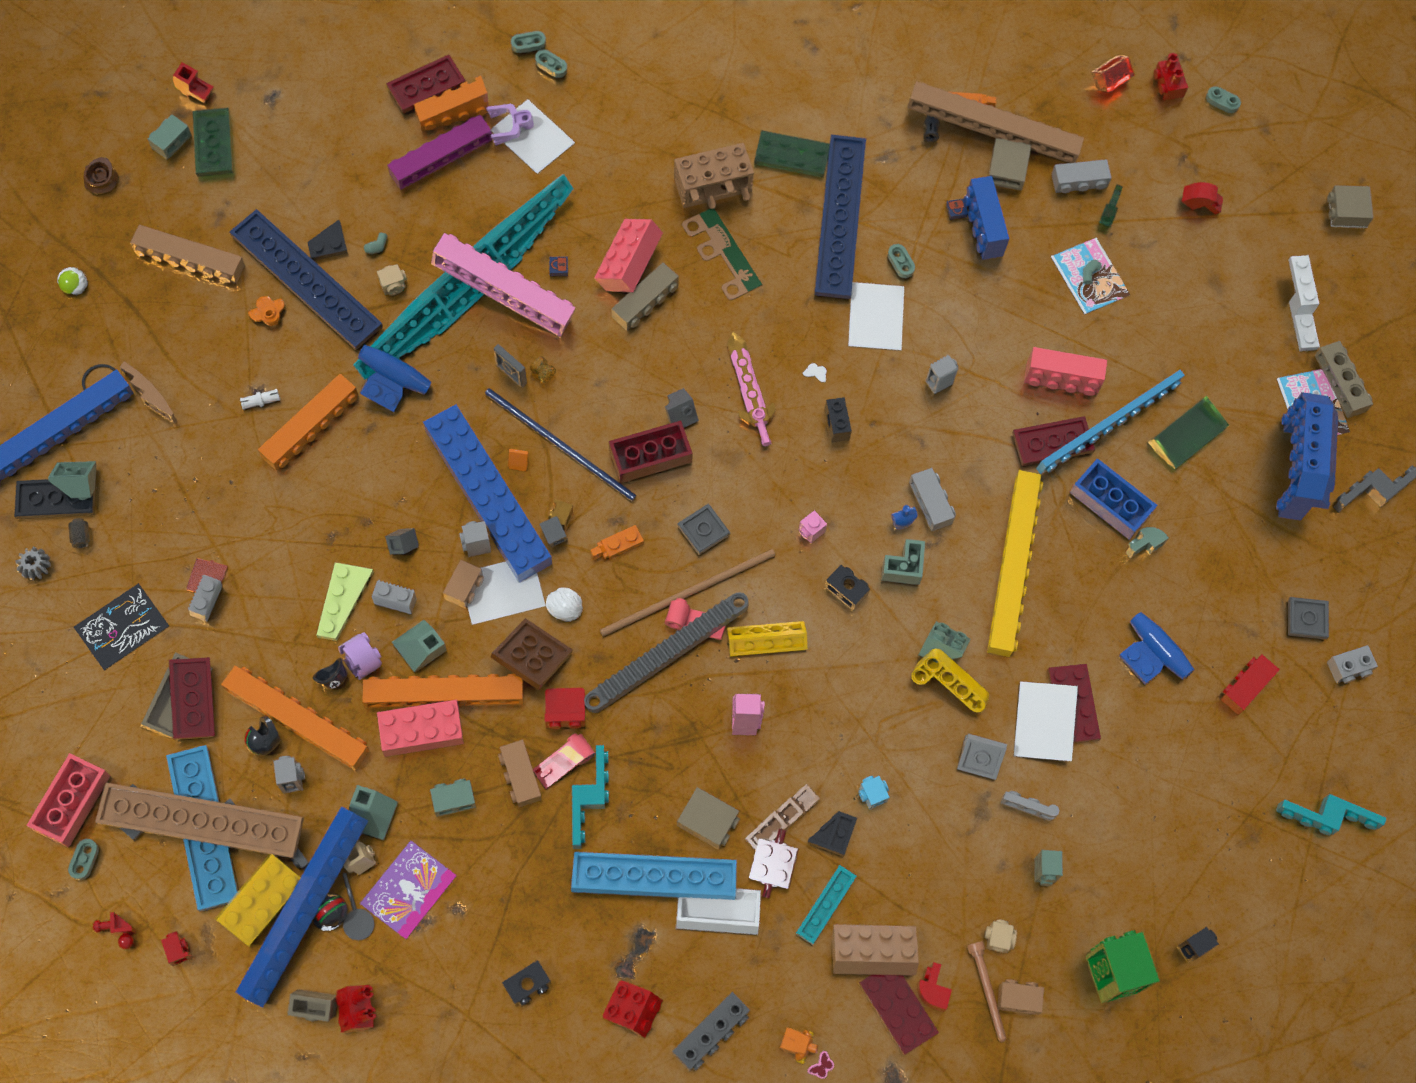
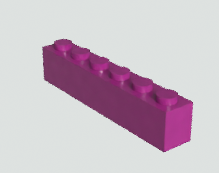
[388,115,493,190]

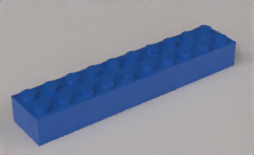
[423,404,552,583]

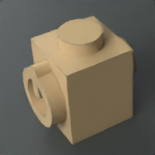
[377,264,407,295]
[343,840,376,875]
[985,920,1017,953]

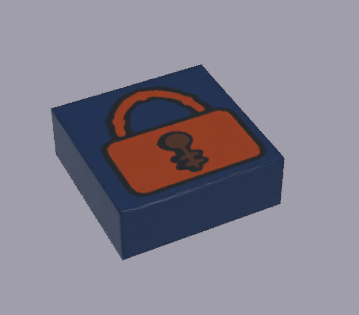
[946,198,968,220]
[549,257,568,276]

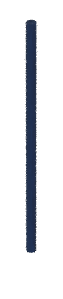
[485,388,637,501]

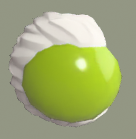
[57,267,88,295]

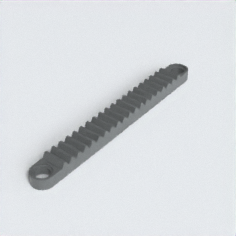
[584,592,749,713]

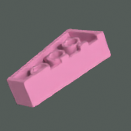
[732,694,764,735]

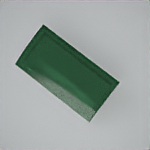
[1148,396,1229,469]

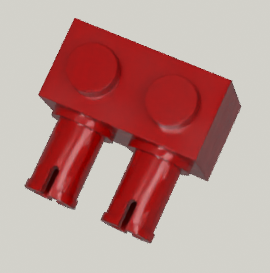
[1153,53,1189,101]
[336,985,376,1033]

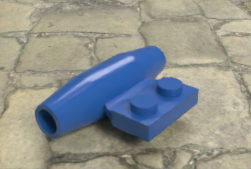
[358,345,431,412]
[1119,612,1195,685]

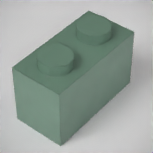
[148,115,192,160]
[430,779,476,817]
[1034,850,1063,886]

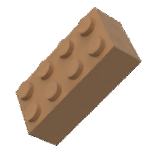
[832,925,919,975]

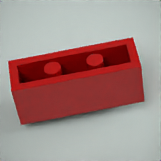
[1220,654,1280,715]

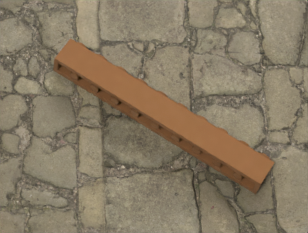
[907,81,1084,163]

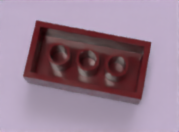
[609,421,693,483]

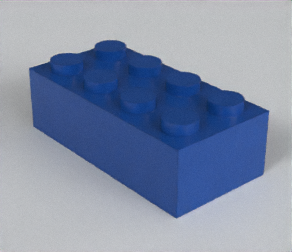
[964,176,1009,260]
[1070,458,1158,540]

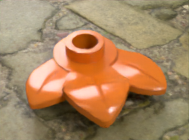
[248,296,285,326]

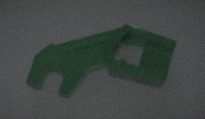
[1099,184,1123,227]

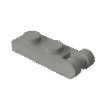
[1001,791,1059,821]

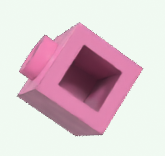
[799,510,827,543]

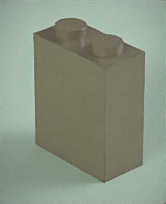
[988,138,1031,191]
[677,787,740,850]

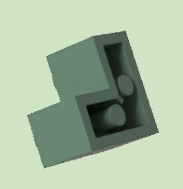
[881,539,925,585]

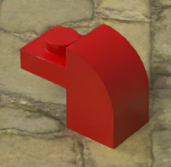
[173,62,214,103]
[1182,182,1223,214]
[917,962,952,1012]

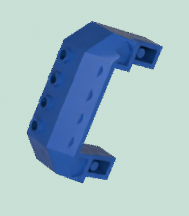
[1276,392,1338,520]

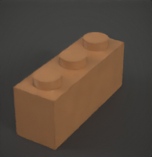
[498,740,542,807]

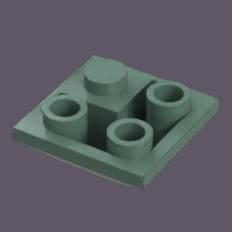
[392,620,447,673]
[919,621,971,662]
[349,785,398,840]

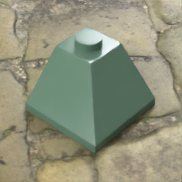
[48,461,96,500]

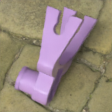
[487,104,534,145]

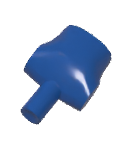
[891,505,918,529]

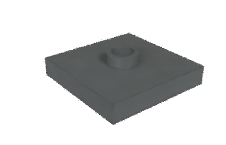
[494,344,527,388]
[677,503,730,555]
[1288,597,1329,639]

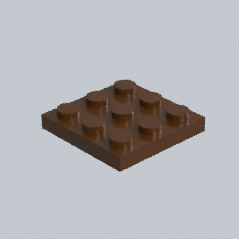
[490,618,573,690]

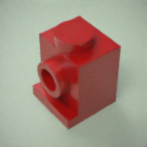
[161,931,193,966]

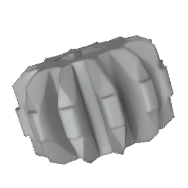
[15,546,51,581]

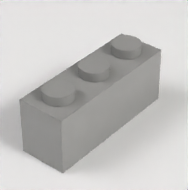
[1052,160,1111,193]
[909,468,956,532]

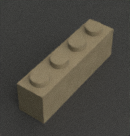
[611,263,679,331]

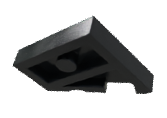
[307,220,348,261]
[807,811,857,857]

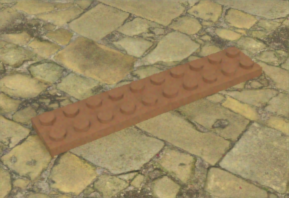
[95,783,304,859]

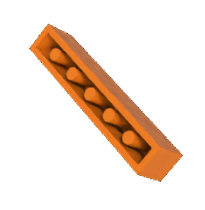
[258,374,358,471]

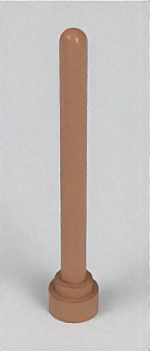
[967,941,1006,1042]

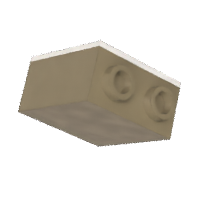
[1327,185,1373,228]

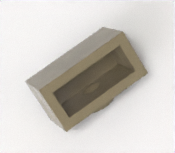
[288,989,337,1021]

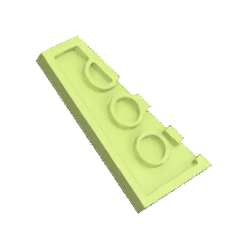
[317,563,374,641]

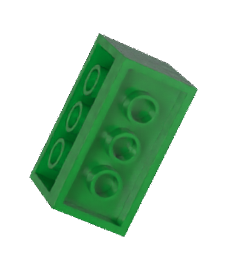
[1086,930,1160,1004]

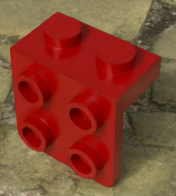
[545,688,585,729]
[603,980,663,1038]

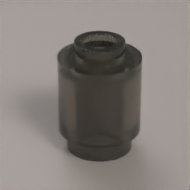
[68,518,90,548]

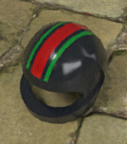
[244,715,280,755]
[313,893,348,931]

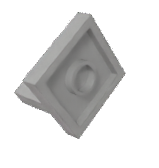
[957,734,1007,780]

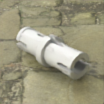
[240,389,280,410]

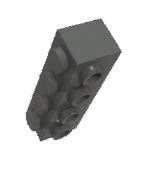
[672,992,750,1072]

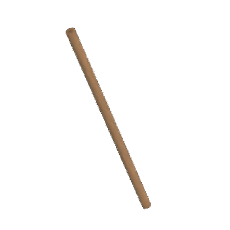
[600,549,775,637]

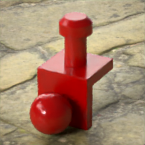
[93,912,136,950]

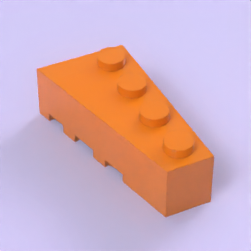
[414,76,489,131]

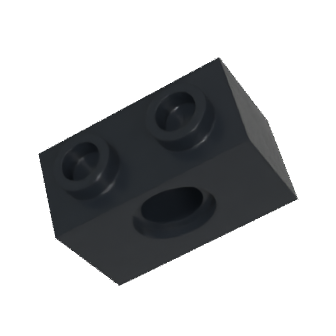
[824,397,852,443]
[824,565,870,611]
[1177,927,1219,963]
[502,960,551,1007]

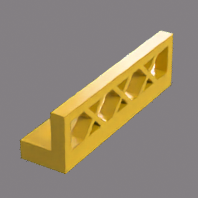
[727,621,808,656]

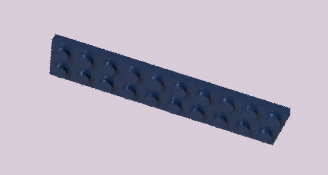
[814,134,866,299]
[229,209,383,350]

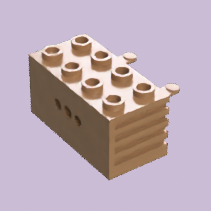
[674,143,754,209]

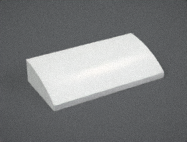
[676,889,761,935]

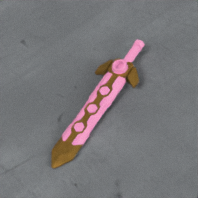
[727,332,776,446]

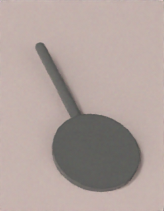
[343,872,374,940]

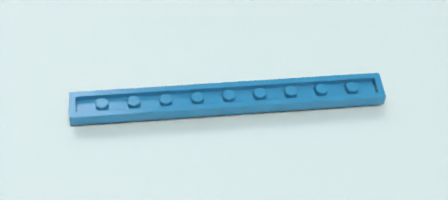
[1036,370,1185,474]

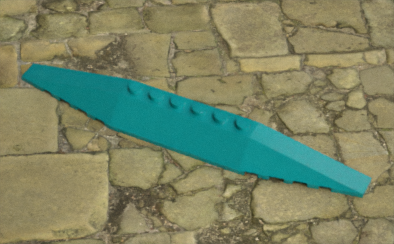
[353,174,574,380]

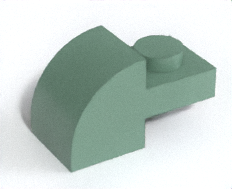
[1126,527,1169,558]

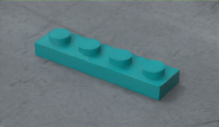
[796,865,857,945]

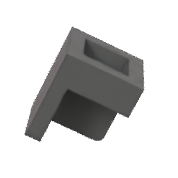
[540,516,568,548]
[385,528,419,554]

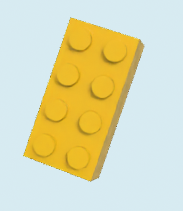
[215,854,301,946]

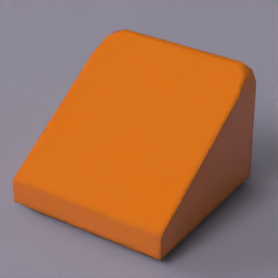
[508,449,529,471]

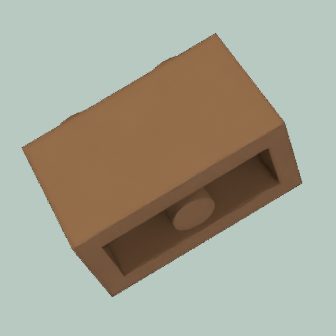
[443,560,484,608]
[998,979,1044,1015]

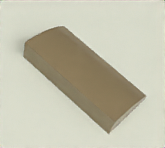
[140,652,212,741]

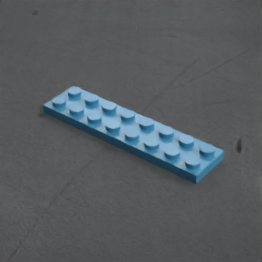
[166,745,238,912]
[571,852,737,900]

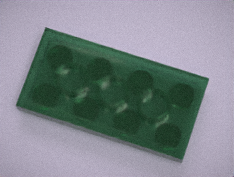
[193,108,233,177]
[754,130,830,178]

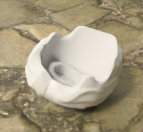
[546,588,583,621]

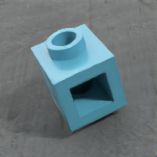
[858,776,890,810]

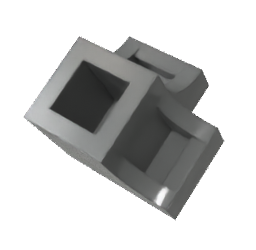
[665,388,699,427]

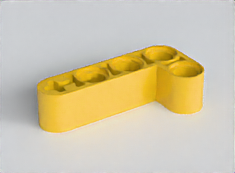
[911,648,989,712]

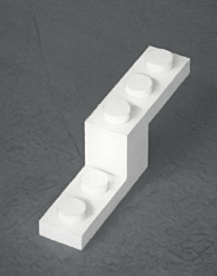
[1289,255,1320,351]

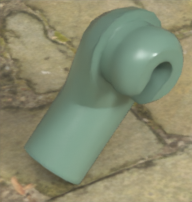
[364,233,388,254]
[1083,260,1102,284]

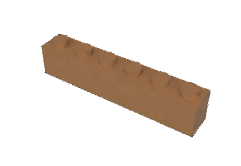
[130,225,245,284]

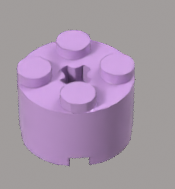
[338,632,382,680]

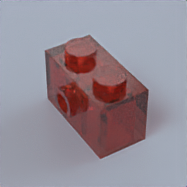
[1091,55,1134,93]

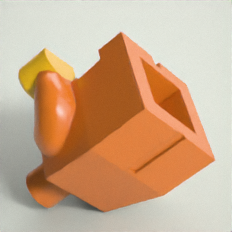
[780,1028,818,1064]

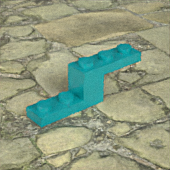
[572,745,609,849]
[1276,794,1386,835]

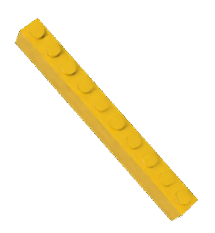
[987,470,1043,657]

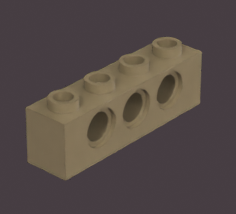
[1315,341,1373,418]

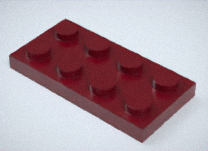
[386,54,466,114]
[1012,416,1095,466]
[168,657,215,740]
[1047,664,1101,744]
[858,975,939,1056]

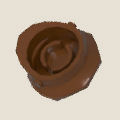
[84,157,119,195]

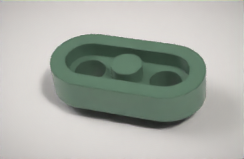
[511,31,546,53]
[535,50,567,78]
[1206,87,1241,113]
[888,244,915,278]
[68,839,99,880]

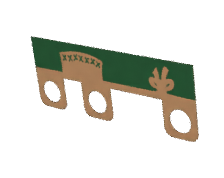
[682,209,762,300]

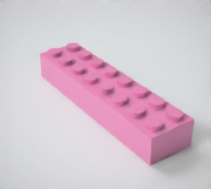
[431,233,575,337]

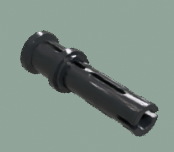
[923,115,940,142]

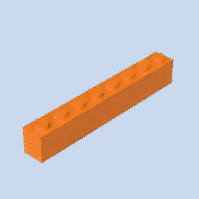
[221,665,369,771]
[362,674,524,708]

